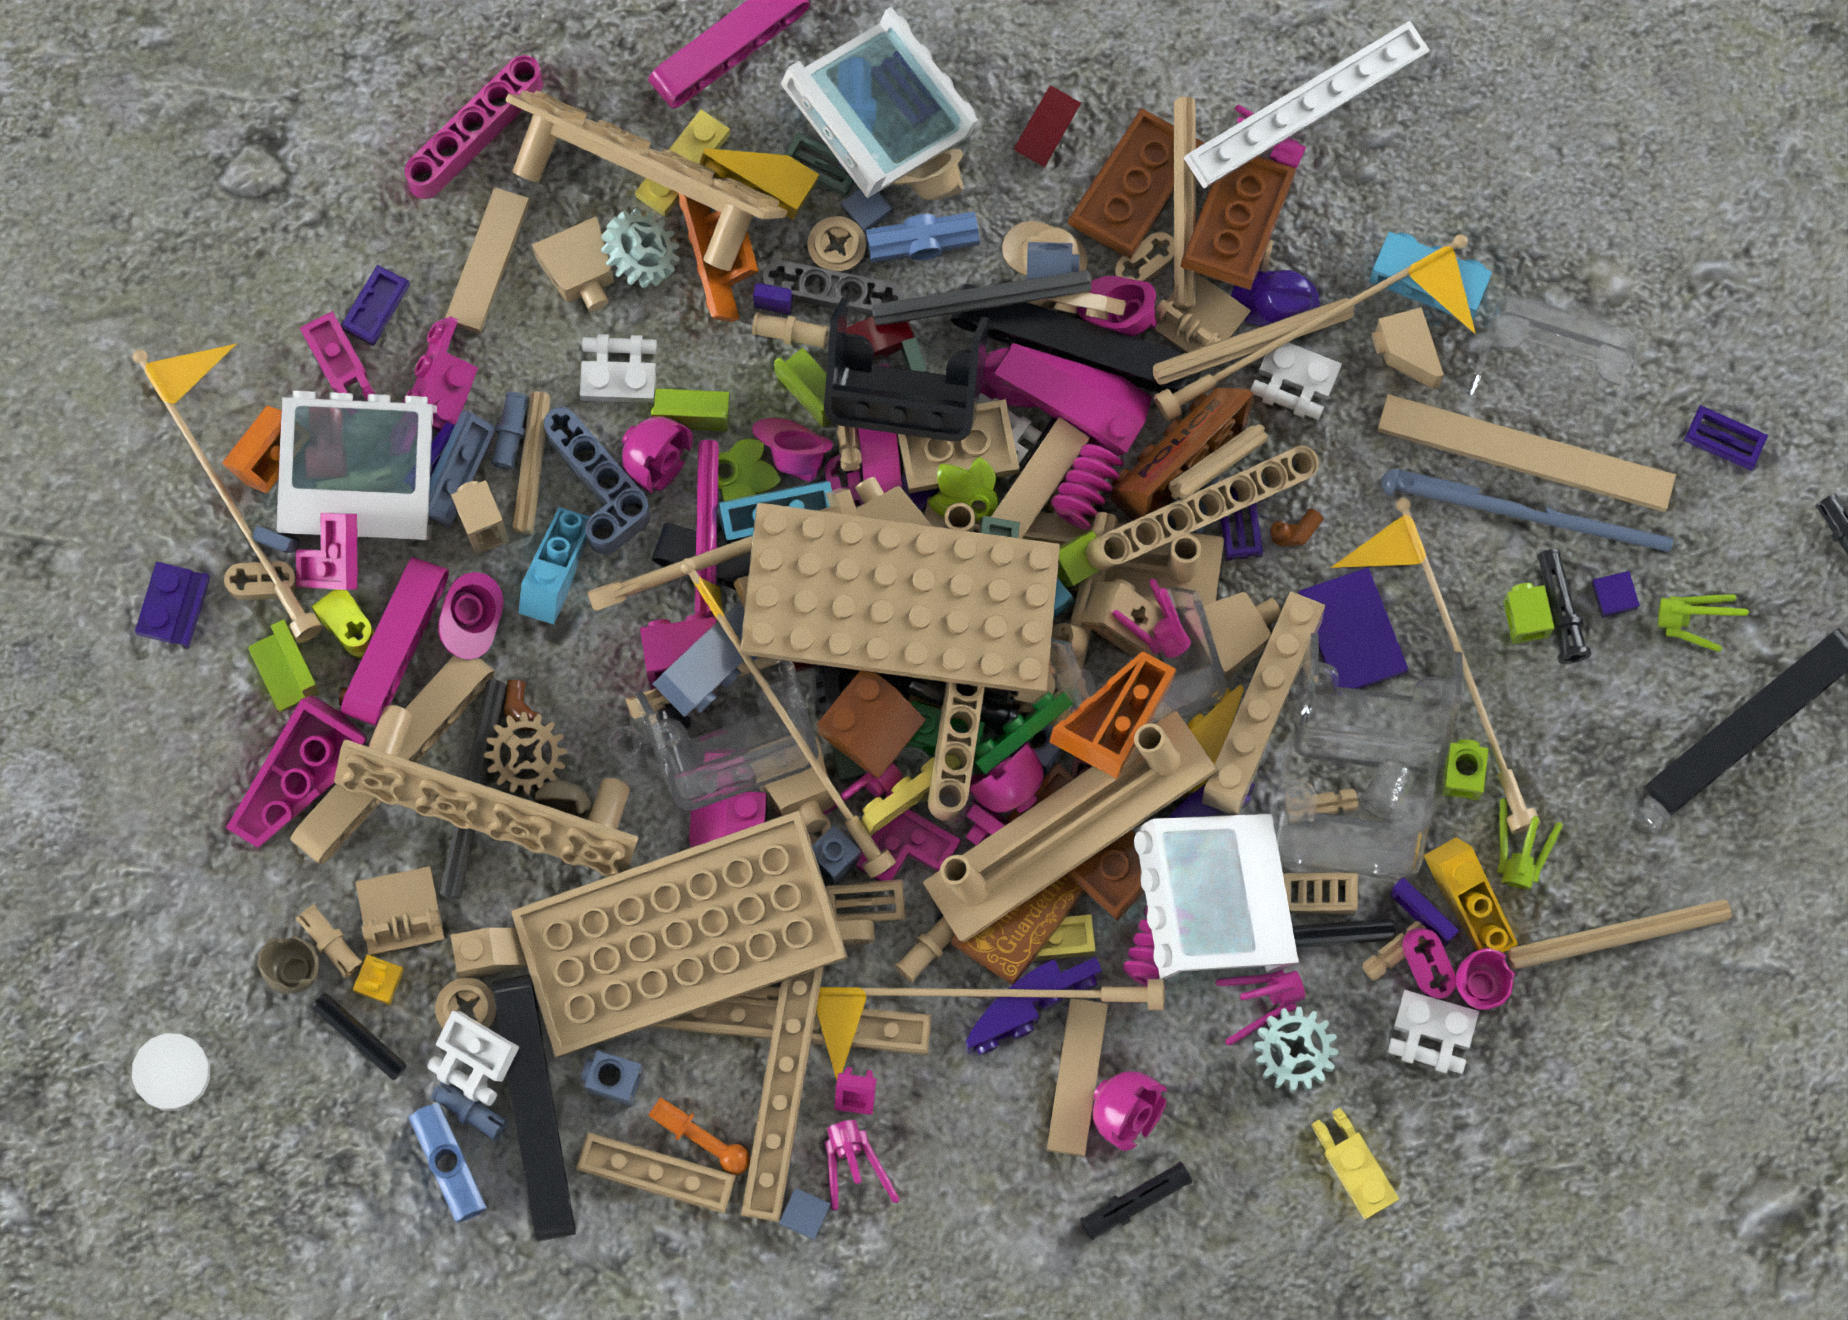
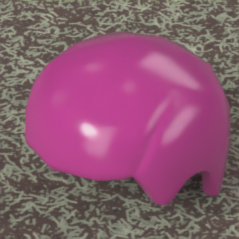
[1456,948,1514,1011]

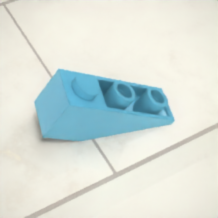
[518,507,590,624]

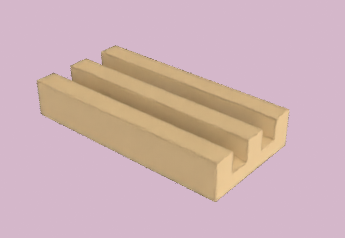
[826,879,907,922]

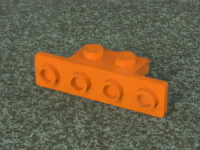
[678,193,759,322]

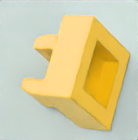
[353,955,404,1005]

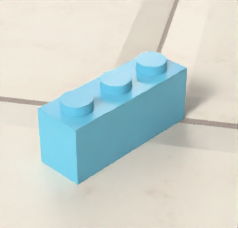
[1369,231,1492,321]
[718,481,832,540]

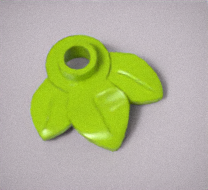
[718,439,781,501]
[928,457,999,522]

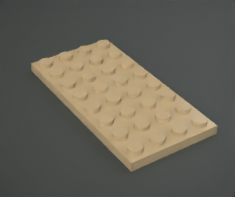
[740,503,1060,695]
[511,811,848,1058]

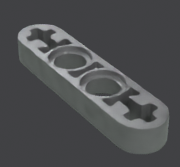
[763,260,904,316]

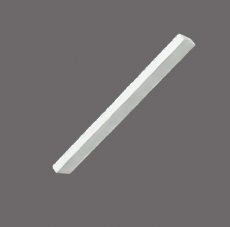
[1184,21,1430,189]

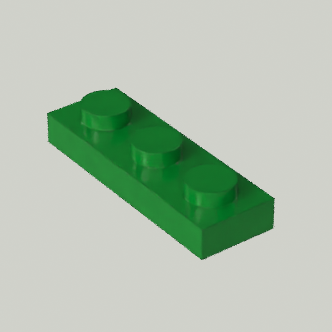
[972,691,1073,775]

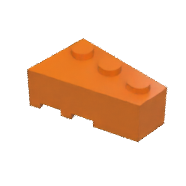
[1050,651,1176,779]

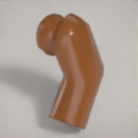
[1270,508,1324,547]
[504,680,539,732]

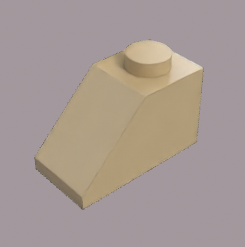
[1372,307,1444,389]
[450,927,528,978]

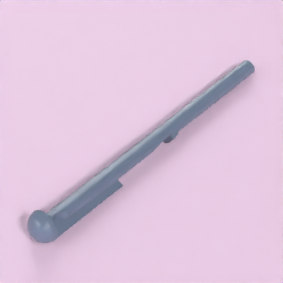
[1381,469,1673,552]

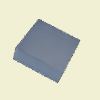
[840,189,892,233]
[252,526,300,553]
[779,1188,831,1241]

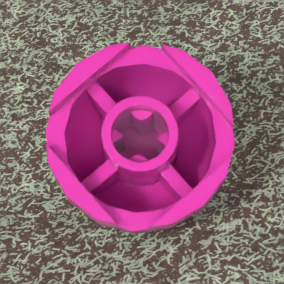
[622,416,693,493]
[969,742,1044,813]
[1093,1071,1167,1151]

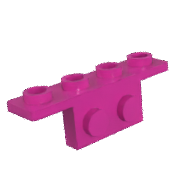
[389,316,478,457]

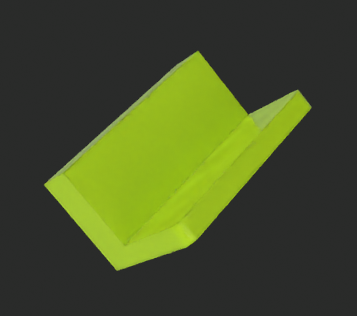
[774,347,831,428]
[651,388,730,432]
[249,619,320,712]

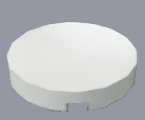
[132,1033,210,1111]

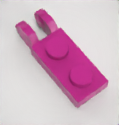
[300,311,375,416]

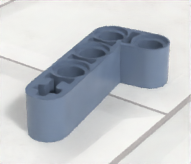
[544,407,651,555]

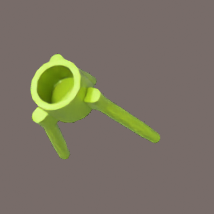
[1657,594,1749,652]
[1497,798,1563,890]

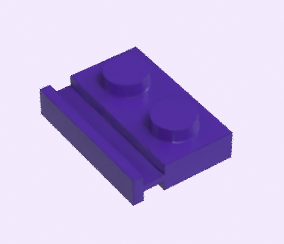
[135,561,211,648]

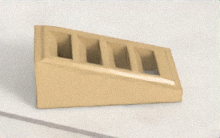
[1283,873,1358,916]

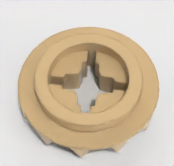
[807,216,866,272]
[435,978,496,1029]

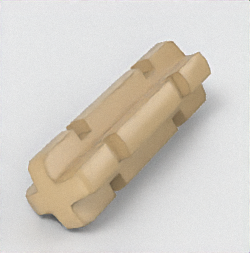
[837,425,862,472]
[1283,789,1359,822]
[1362,921,1427,981]

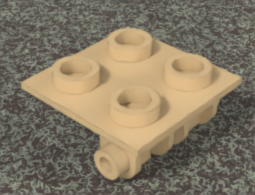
[1153,272,1251,353]
[355,866,445,955]

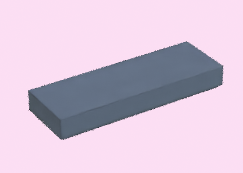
[428,410,496,528]

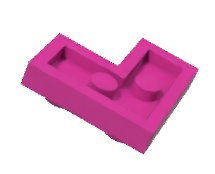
[296,513,358,590]
[856,809,961,881]

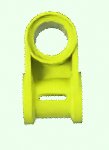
[311,589,375,658]

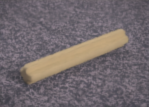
[513,391,551,535]
[1168,424,1268,500]

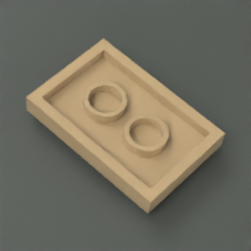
[898,399,1020,493]

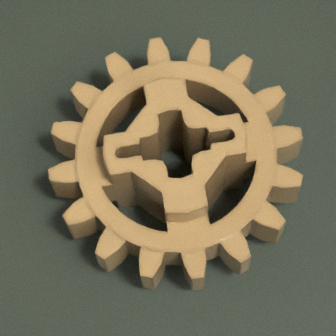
[484,712,567,795]

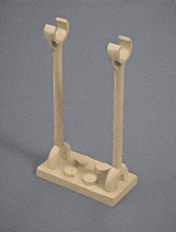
[587,488,859,719]

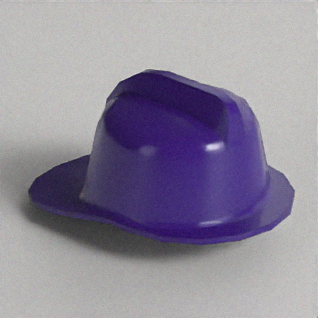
[1231,270,1320,326]

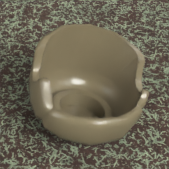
[534,780,591,820]
[257,936,320,994]

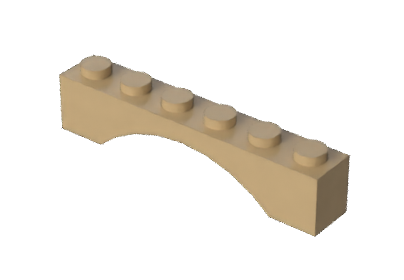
[1202,591,1325,815]

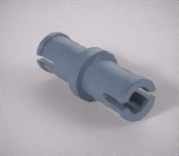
[491,392,529,470]
[431,1081,508,1141]

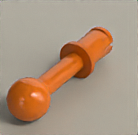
[648,1097,750,1175]

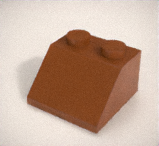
[817,670,926,780]

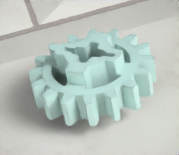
[601,208,680,288]
[1253,1007,1339,1093]

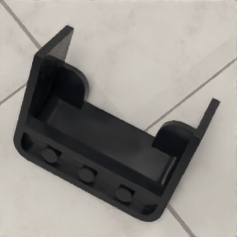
[824,298,989,442]

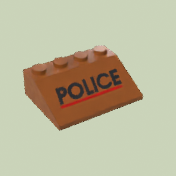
[1111,388,1254,521]

